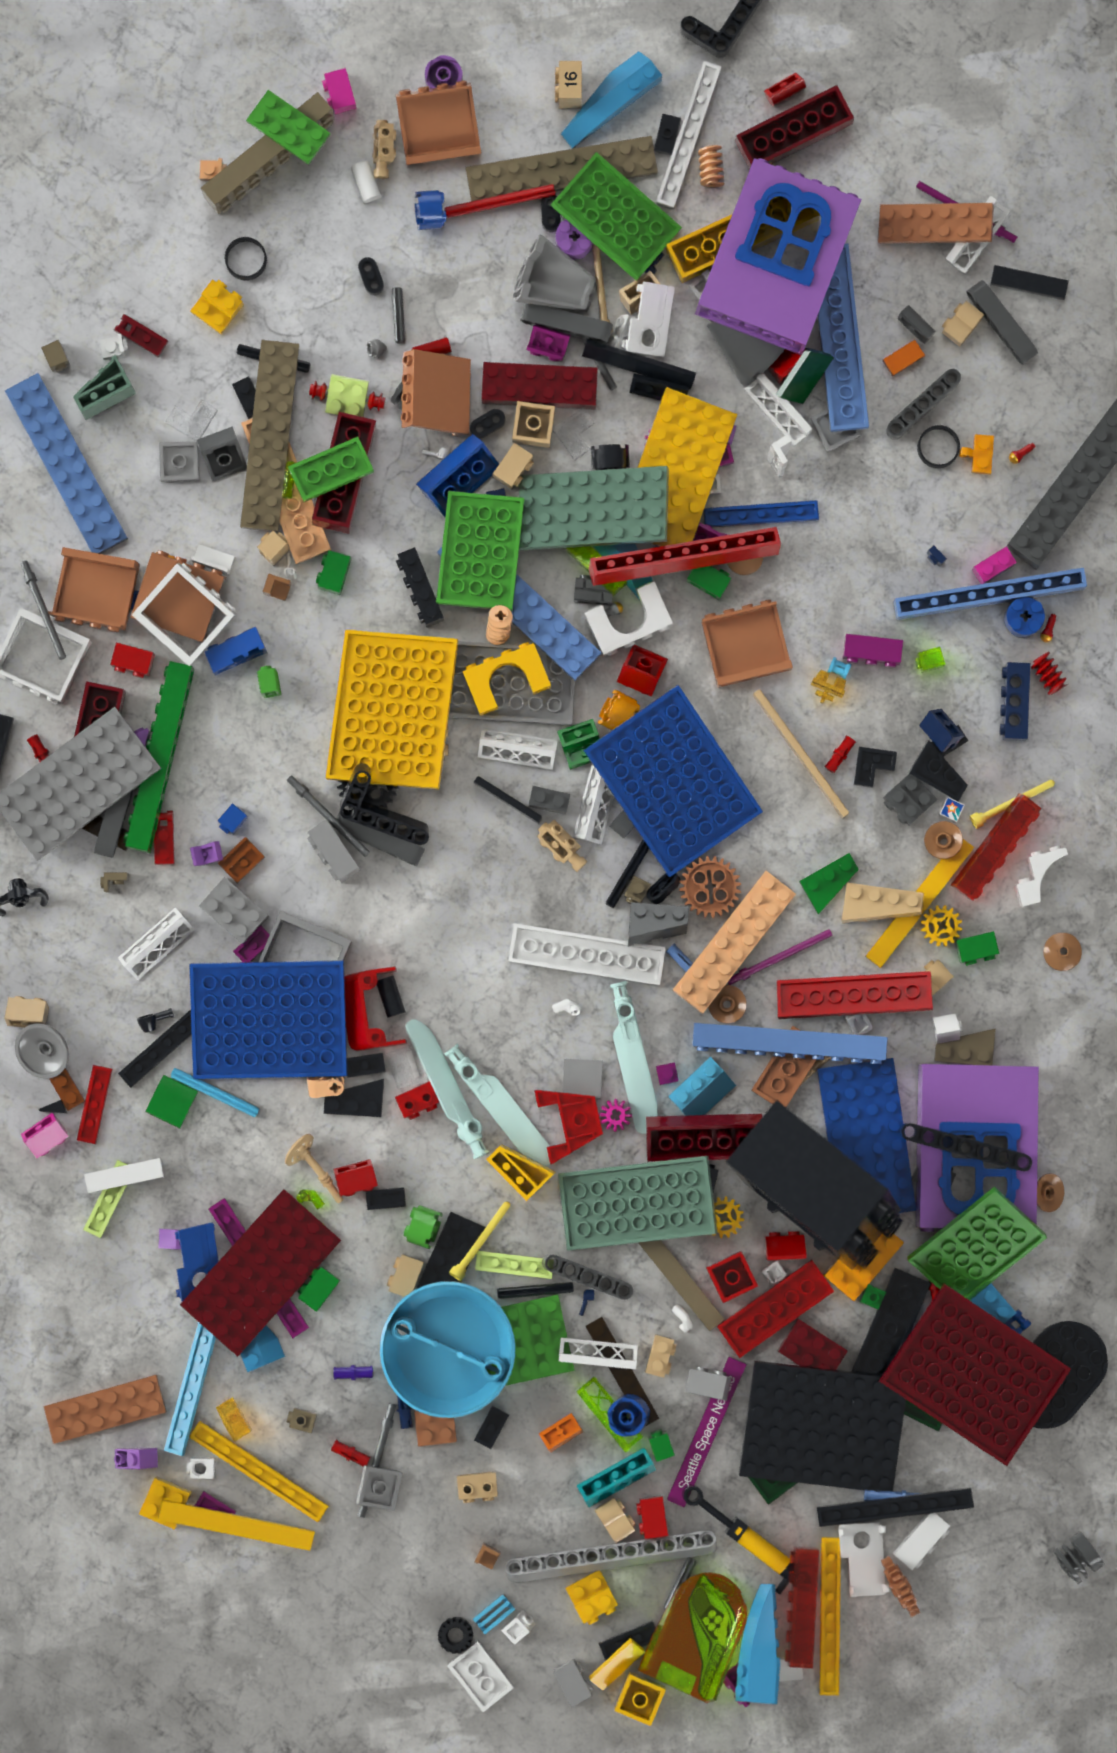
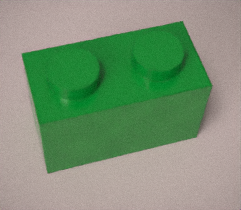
[316,550,352,596]
[686,566,731,600]
[955,931,1000,966]
[298,1266,341,1312]
[648,1429,675,1462]

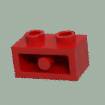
[110,642,155,678]
[395,1081,440,1120]
[333,1159,378,1197]
[636,1495,668,1539]

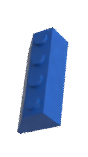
[416,434,499,517]

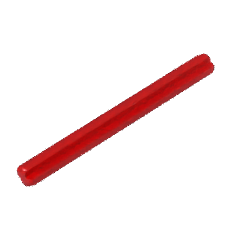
[444,184,556,218]

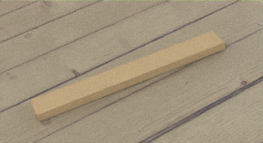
[753,690,849,819]

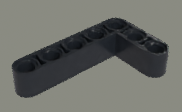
[680,0,762,58]
[340,763,429,845]

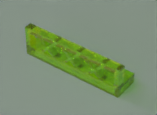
[576,1376,643,1453]

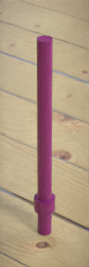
[916,181,1018,243]
[727,929,833,985]

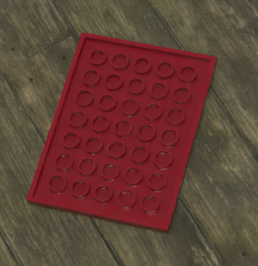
[879,1284,1071,1466]

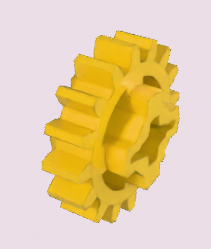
[920,905,962,947]
[712,1197,744,1238]

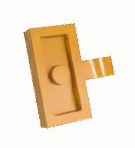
[959,434,994,475]

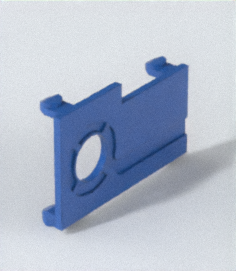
[175,1222,219,1301]

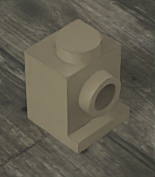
[287,1408,317,1433]

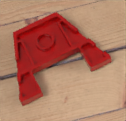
[534,1090,603,1164]

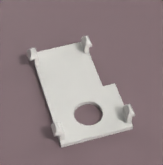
[622,282,675,357]
[839,1522,890,1597]

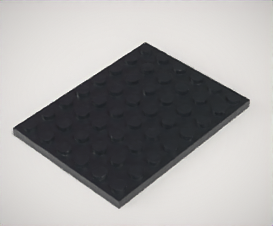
[739,1361,906,1492]

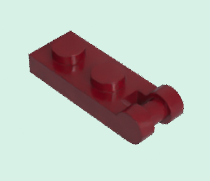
[114,314,169,358]

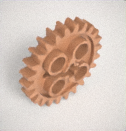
[679,856,741,918]
[881,1556,920,1617]

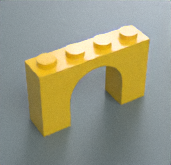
[463,642,551,716]

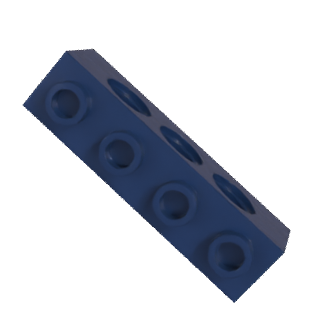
[999,662,1030,741]

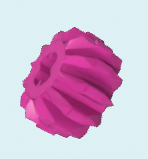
[599,1099,632,1132]

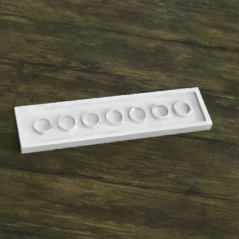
[508,923,666,986]

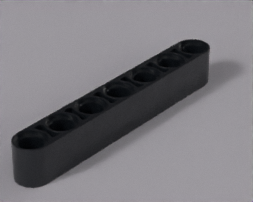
[900,1123,1032,1171]

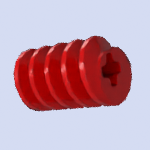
[1031,652,1068,695]

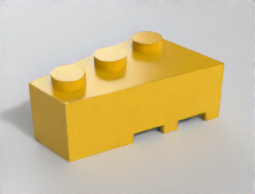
[486,1144,556,1201]

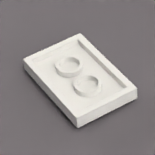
[447,1641,514,1712]

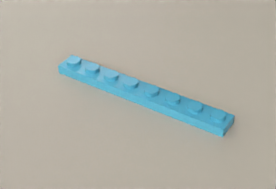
[164,1322,216,1456]

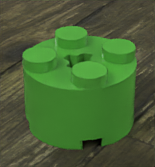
[403,1205,443,1249]

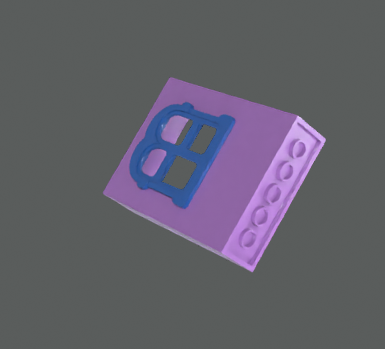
[695,158,862,355]
[916,1064,1039,1232]

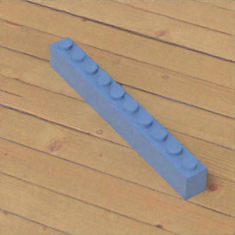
[893,568,1087,620]
[693,1023,888,1064]

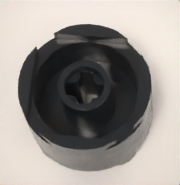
[591,444,630,470]

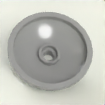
[15,1023,69,1079]

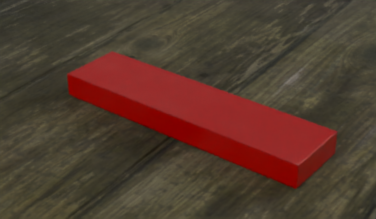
[77,1065,113,1144]

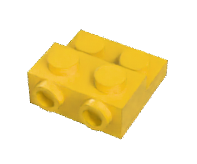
[190,279,244,335]
[565,1571,618,1625]

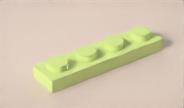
[83,1160,128,1238]
[475,1251,554,1279]

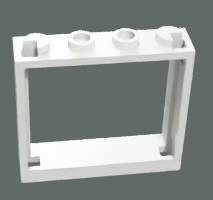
[132,563,236,666]
[0,608,92,704]

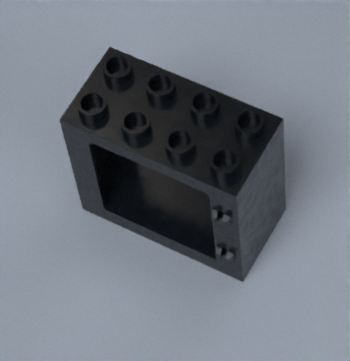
[726,1100,903,1270]

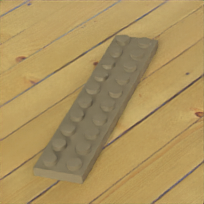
[465,136,658,201]
[240,340,300,532]

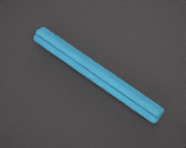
[171,1068,259,1117]

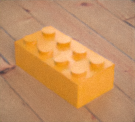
[823,1234,904,1302]

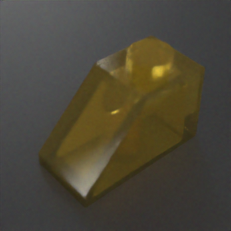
[216,1397,252,1442]

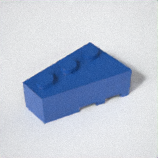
[205,627,267,675]

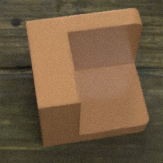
[263,573,292,601]
[474,1543,501,1570]

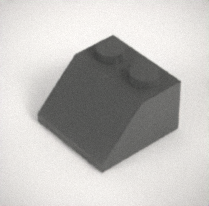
[197,427,247,481]

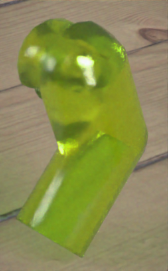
[296,1189,325,1210]

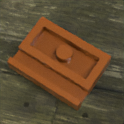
[218,837,265,884]

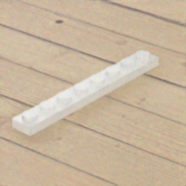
[656,61,721,209]

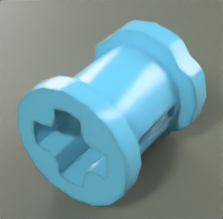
[828,657,851,679]

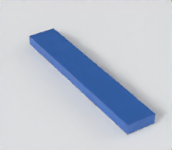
[704,500,819,528]

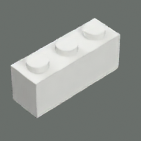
[893,1513,950,1570]

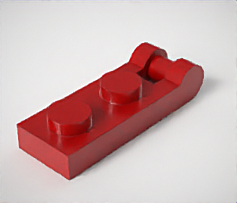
[154,810,175,865]

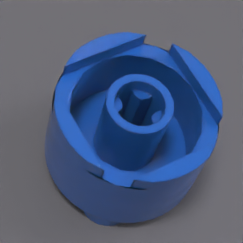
[415,190,446,230]
[1004,597,1045,638]
[607,1394,650,1437]

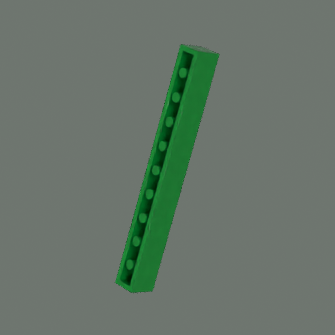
[124,661,195,854]

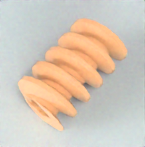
[698,145,724,188]
[486,605,513,645]

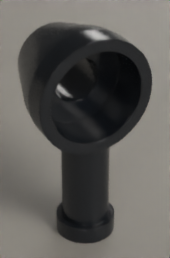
[137,1008,174,1033]

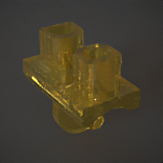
[811,670,846,704]

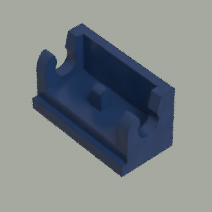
[919,709,965,752]

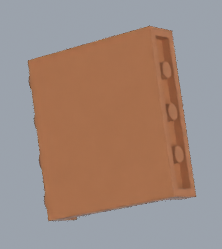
[396,80,481,165]
[401,349,471,437]
[48,547,140,632]
[130,550,227,642]
[701,599,793,688]

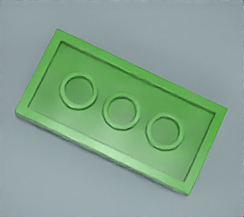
[246,90,331,165]
[288,437,374,502]

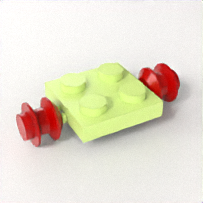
[309,374,386,417]

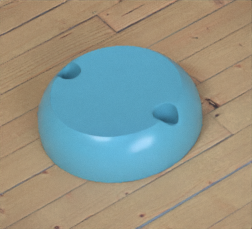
[380,1281,516,1418]

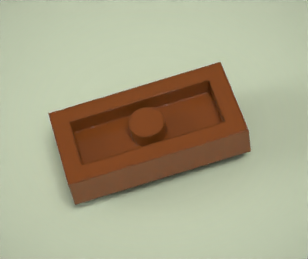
[49,1068,85,1111]

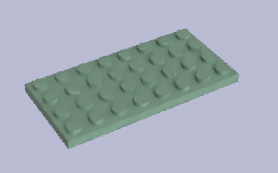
[519,466,669,550]
[558,1156,717,1250]

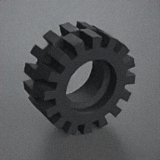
[438,1617,473,1654]

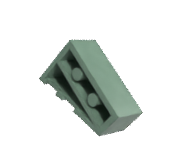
[73,355,136,420]

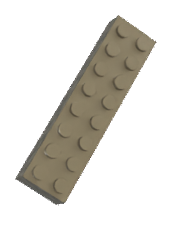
[201,92,334,215]

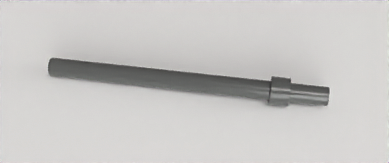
[20,561,66,660]
[287,776,370,857]
[357,1403,396,1518]

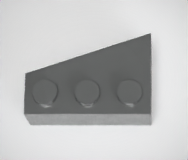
[628,902,689,947]

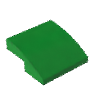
[557,719,600,770]
[145,1075,198,1129]

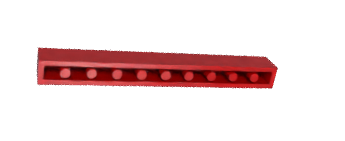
[589,527,781,586]

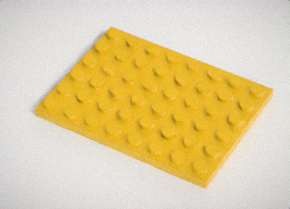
[325,630,458,790]

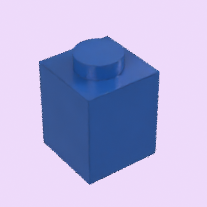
[218,803,248,835]

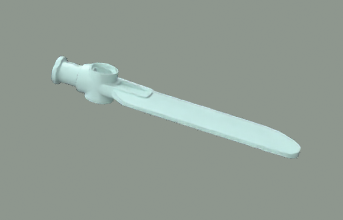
[610,981,657,1134]
[405,1019,490,1159]
[444,1044,551,1166]

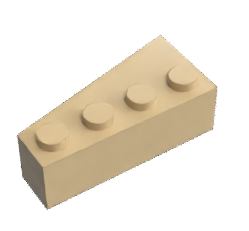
[842,883,924,924]

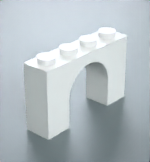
[583,581,673,656]

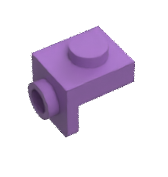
[190,841,223,866]

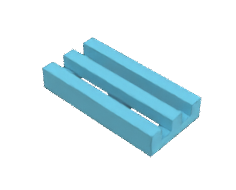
[473,1594,515,1634]

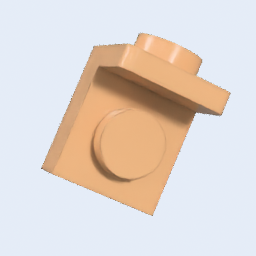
[200,158,227,181]

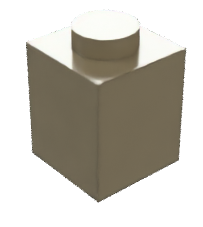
[41,340,70,372]

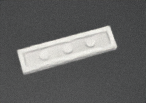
[84,1158,164,1193]

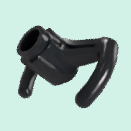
[0,878,49,917]

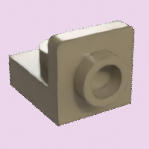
[100,872,129,893]
[624,876,651,904]

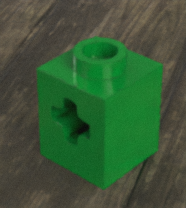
[859,1284,886,1310]

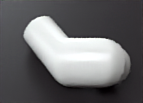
[552,999,580,1016]
[672,1304,693,1333]

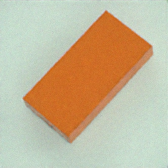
[883,340,925,376]

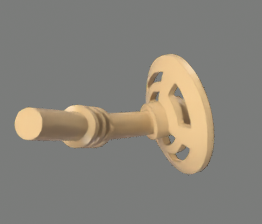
[285,1134,343,1203]

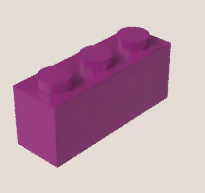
[842,634,903,668]

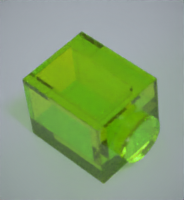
[915,647,945,673]

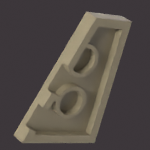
[934,1028,996,1066]

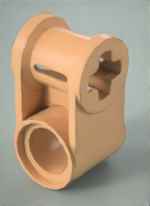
[307,1076,344,1098]

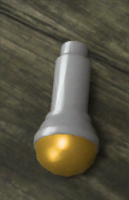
[605,602,623,617]

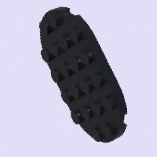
[1032,1321,1108,1429]

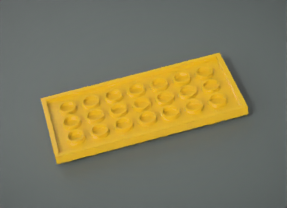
[637,387,737,546]

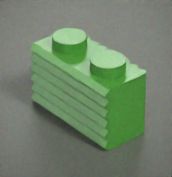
[257,666,282,698]

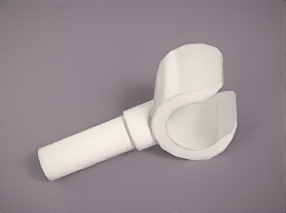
[422,448,450,461]
[284,553,297,580]

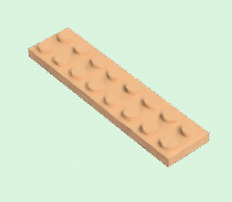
[241,419,331,564]
[672,871,796,1014]

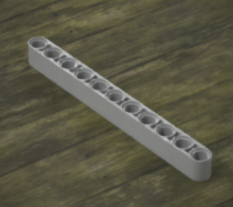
[506,1531,717,1583]

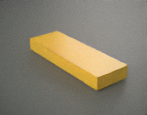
[589,1638,645,1691]

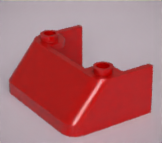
[345,966,407,1051]

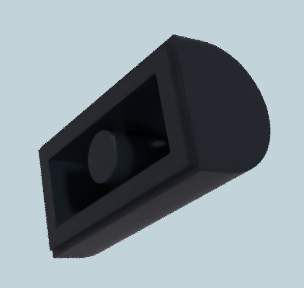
[377,976,406,1018]

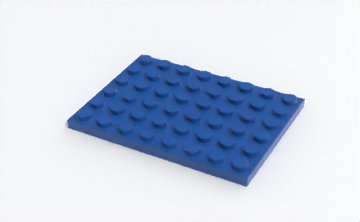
[583,685,763,877]
[189,960,347,1079]

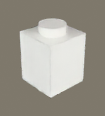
[933,1014,963,1044]

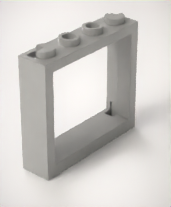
[259,911,352,962]

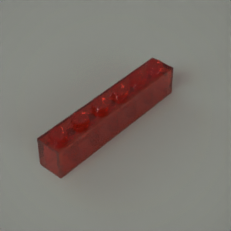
[950,793,1042,901]
[784,1546,819,1669]

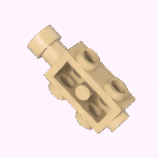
[372,120,396,179]
[537,820,588,872]

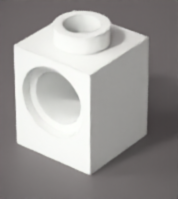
[187,1457,216,1479]

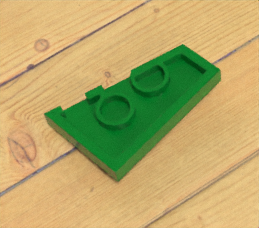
[799,853,859,914]

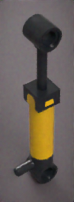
[682,1485,811,1595]

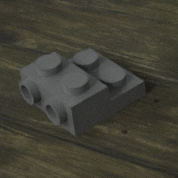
[883,774,938,826]

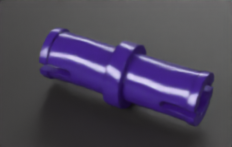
[333,1365,373,1380]

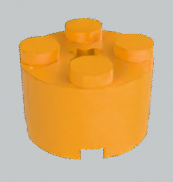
[598,690,640,730]

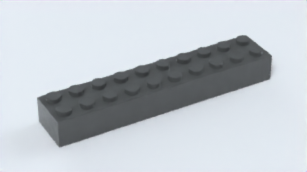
[1007,399,1117,570]

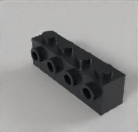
[396,547,444,627]

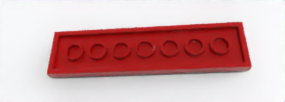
[777,971,933,1019]

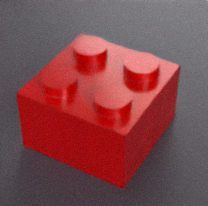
[706,1251,758,1303]

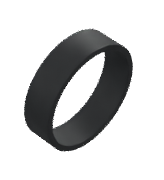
[225,237,267,281]
[917,425,960,469]

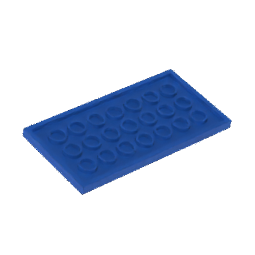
[817,1058,916,1213]

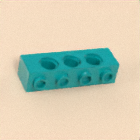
[576,1447,656,1508]

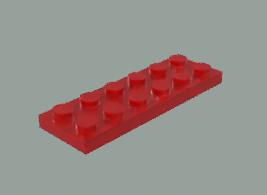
[717,1259,834,1358]

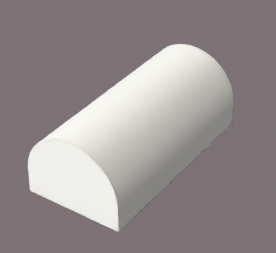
[351,161,382,204]

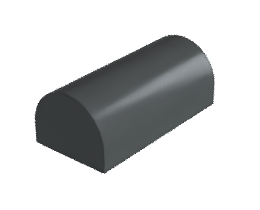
[898,305,936,344]

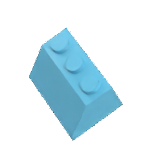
[668,1057,736,1116]

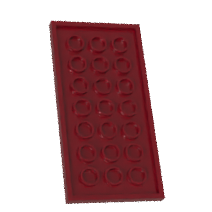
[180,1189,341,1357]

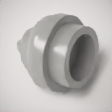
[367,339,387,358]

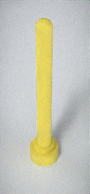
[970,780,1055,829]
[449,1202,510,1281]

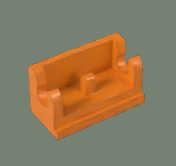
[539,1413,584,1452]

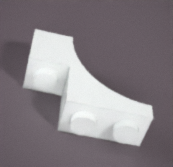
[1015,845,1068,908]

